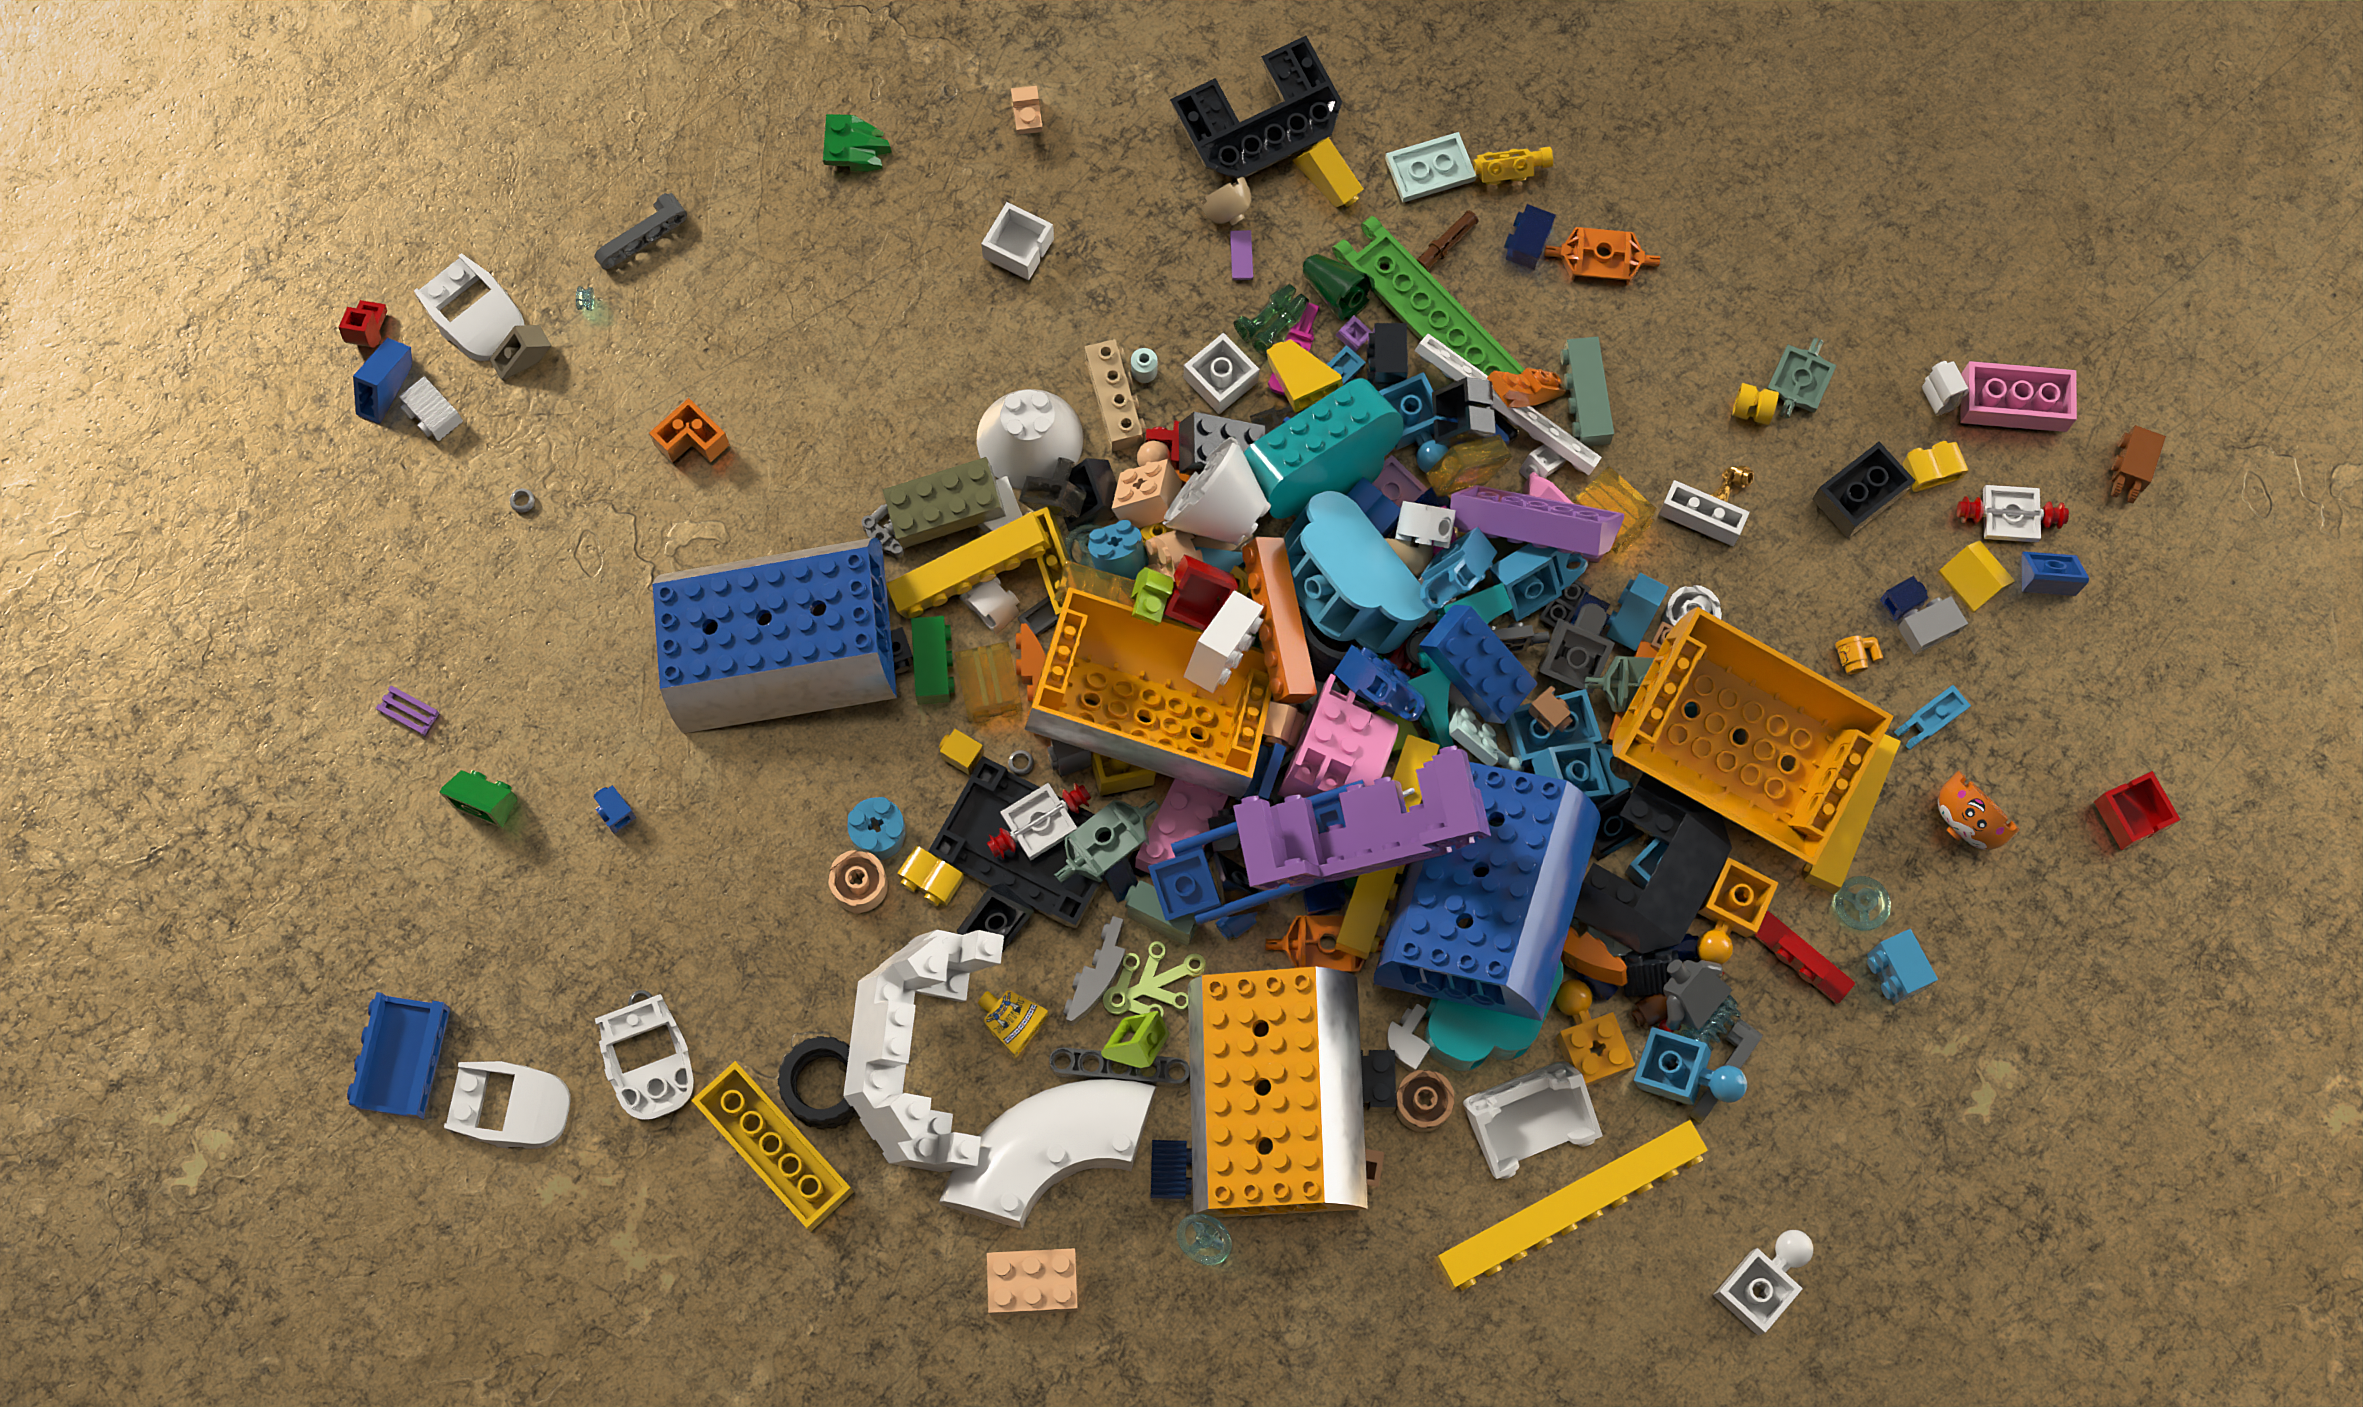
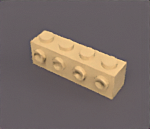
[1085,339,1146,452]

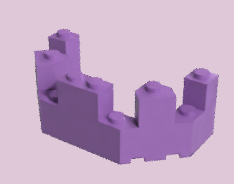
[1233,746,1491,890]

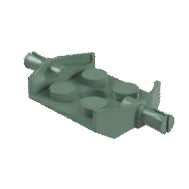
[1585,656,1655,712]
[1054,798,1160,884]

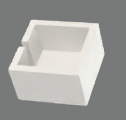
[981,202,1054,280]

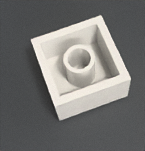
[1184,333,1259,414]

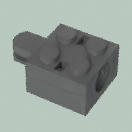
[1537,603,1615,694]

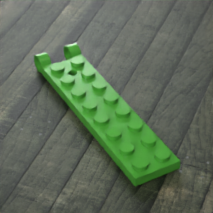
[1332,216,1525,410]

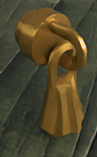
[1711,465,1754,502]

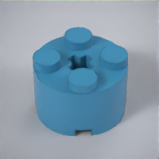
[1088,520,1149,584]
[847,797,906,860]

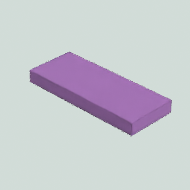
[1230,230,1253,281]

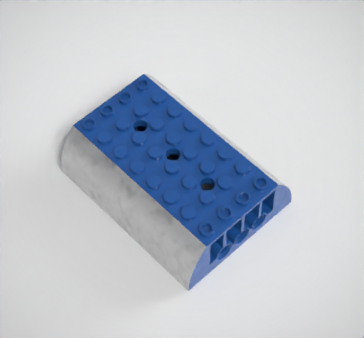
[652,538,897,733]

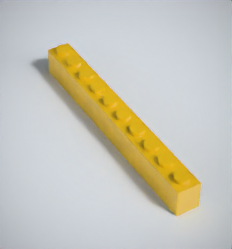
[1435,1120,1708,1291]

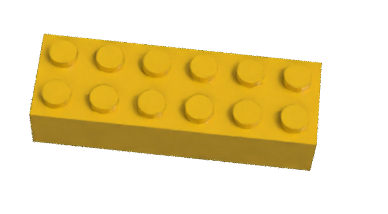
[691,1061,854,1232]

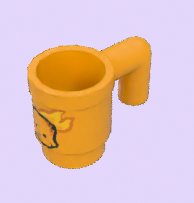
[1835,636,1884,675]

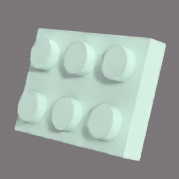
[1385,132,1476,203]

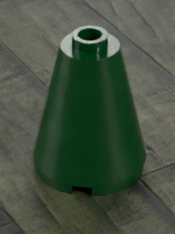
[1303,254,1375,321]

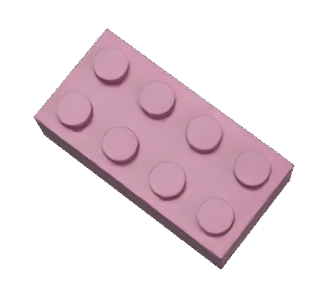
[1960,361,2077,432]
[1135,778,1232,873]

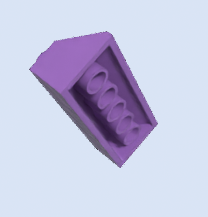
[1450,485,1624,558]

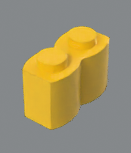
[1902,441,1969,492]
[897,846,965,906]

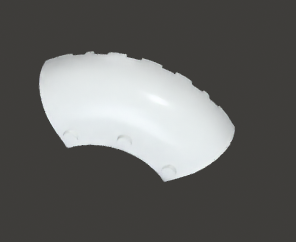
[939,1079,1157,1230]

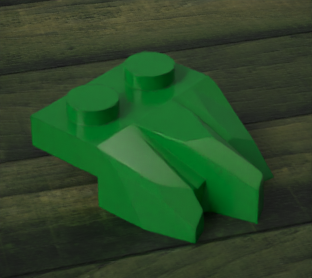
[823,114,892,172]

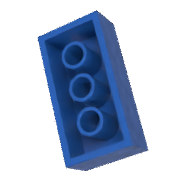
[1419,605,1538,724]

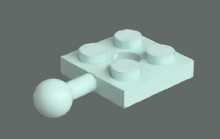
[1448,702,1524,772]

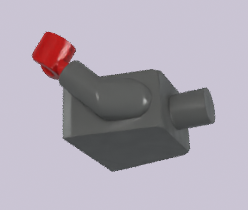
[1659,960,1732,1033]

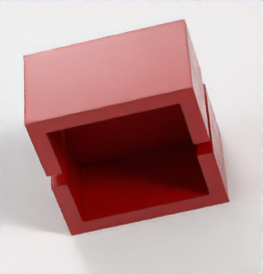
[1164,554,1238,631]
[2094,771,2181,851]

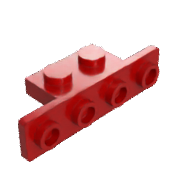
[1753,911,1855,1004]

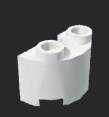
[959,576,1020,635]

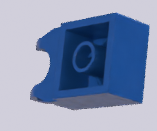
[1334,645,1425,721]

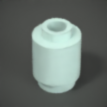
[1131,348,1157,383]

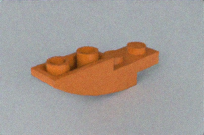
[1487,368,1567,408]
[1016,623,1046,736]
[1560,927,1627,986]

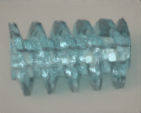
[1681,994,1742,1052]

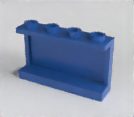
[347,992,450,1120]

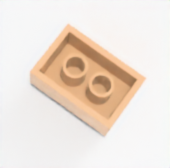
[987,1248,1078,1316]

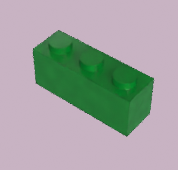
[911,616,955,705]

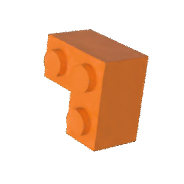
[649,398,730,463]

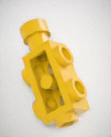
[1473,147,1553,185]

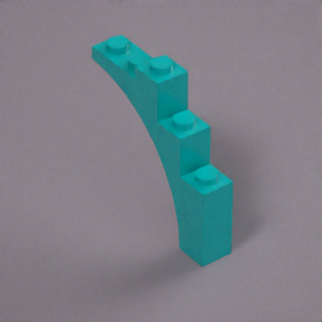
[1408,583,1513,754]

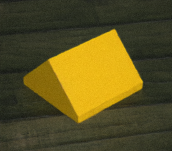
[1938,541,2015,613]

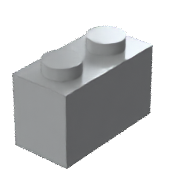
[1898,596,1968,655]

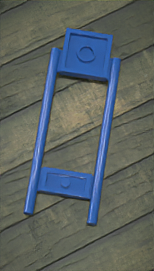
[1148,779,1365,925]

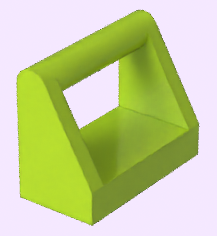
[1101,1011,1170,1068]

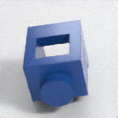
[593,785,637,834]

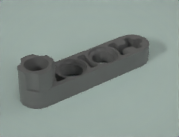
[594,193,687,269]
[1689,1018,1763,1124]

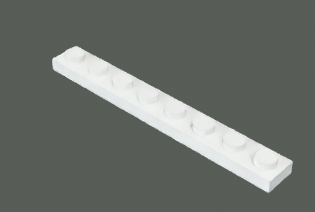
[1415,334,1602,475]

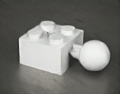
[1713,1230,1813,1336]

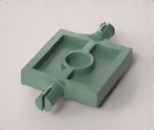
[1767,338,1837,419]

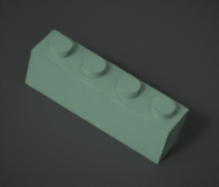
[1560,337,1614,447]

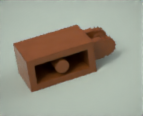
[2111,425,2166,504]

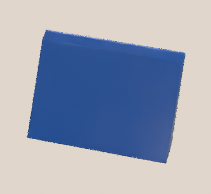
[2021,551,2089,596]

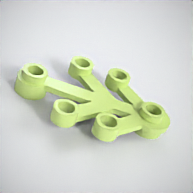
[1103,942,1206,1018]

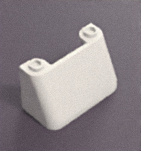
[1463,1061,1602,1179]

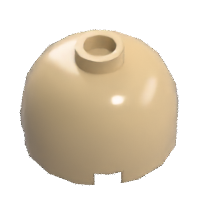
[1198,177,1251,226]
[1384,538,1434,576]

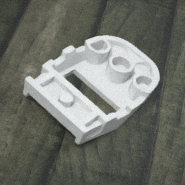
[414,253,524,361]
[595,994,694,1119]
[444,1061,571,1149]

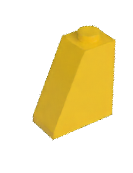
[1293,137,1364,207]
[1267,339,1343,413]

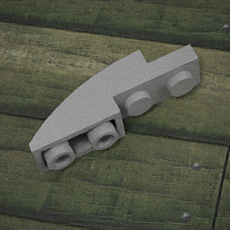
[1063,916,1126,1026]

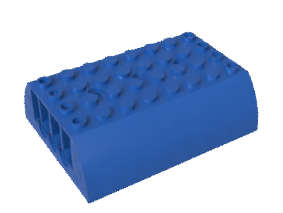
[1373,762,1601,1021]

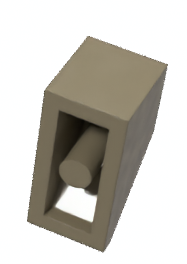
[489,325,552,380]

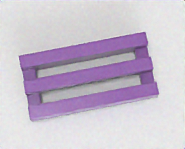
[376,686,439,736]

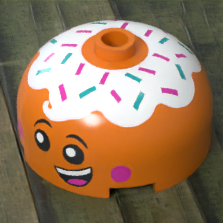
[1938,770,2020,850]

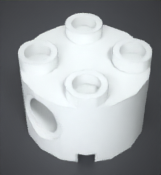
[1395,501,1456,548]
[1661,585,1722,626]

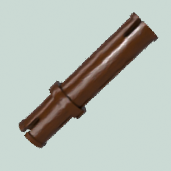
[1416,210,1479,271]

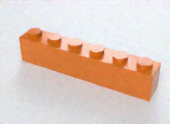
[1242,537,1317,704]

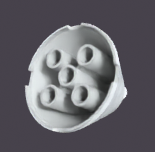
[977,389,1083,490]
[1163,437,1271,546]

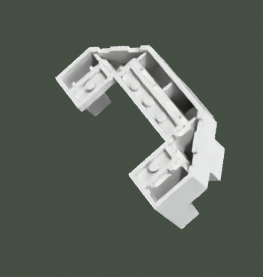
[843,930,1004,1172]

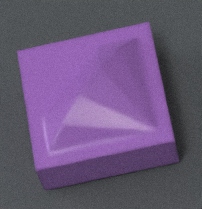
[1335,315,1373,352]

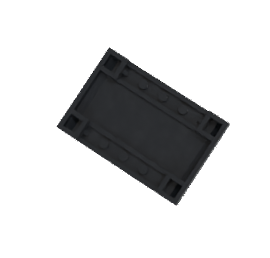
[928,756,1111,928]

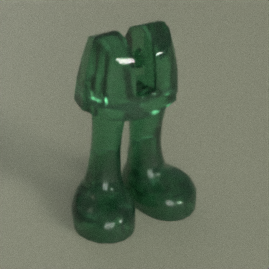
[1233,283,1309,355]

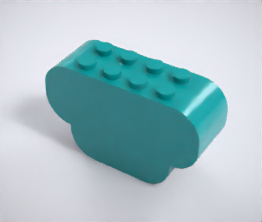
[1244,378,1404,519]
[1423,919,1563,1072]

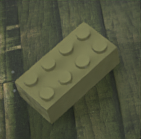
[882,457,1006,548]

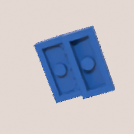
[1235,743,1286,801]

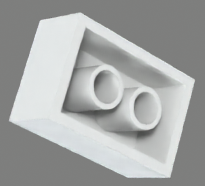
[1184,590,1263,693]

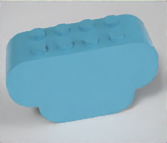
[1284,491,1429,654]

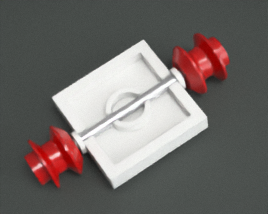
[1957,485,2069,542]
[987,783,1091,860]

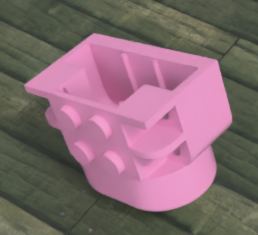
[1277,674,1398,803]

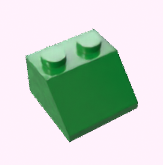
[439,770,517,828]

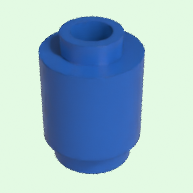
[1215,912,1258,941]

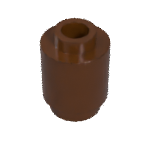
[1631,993,1668,1029]

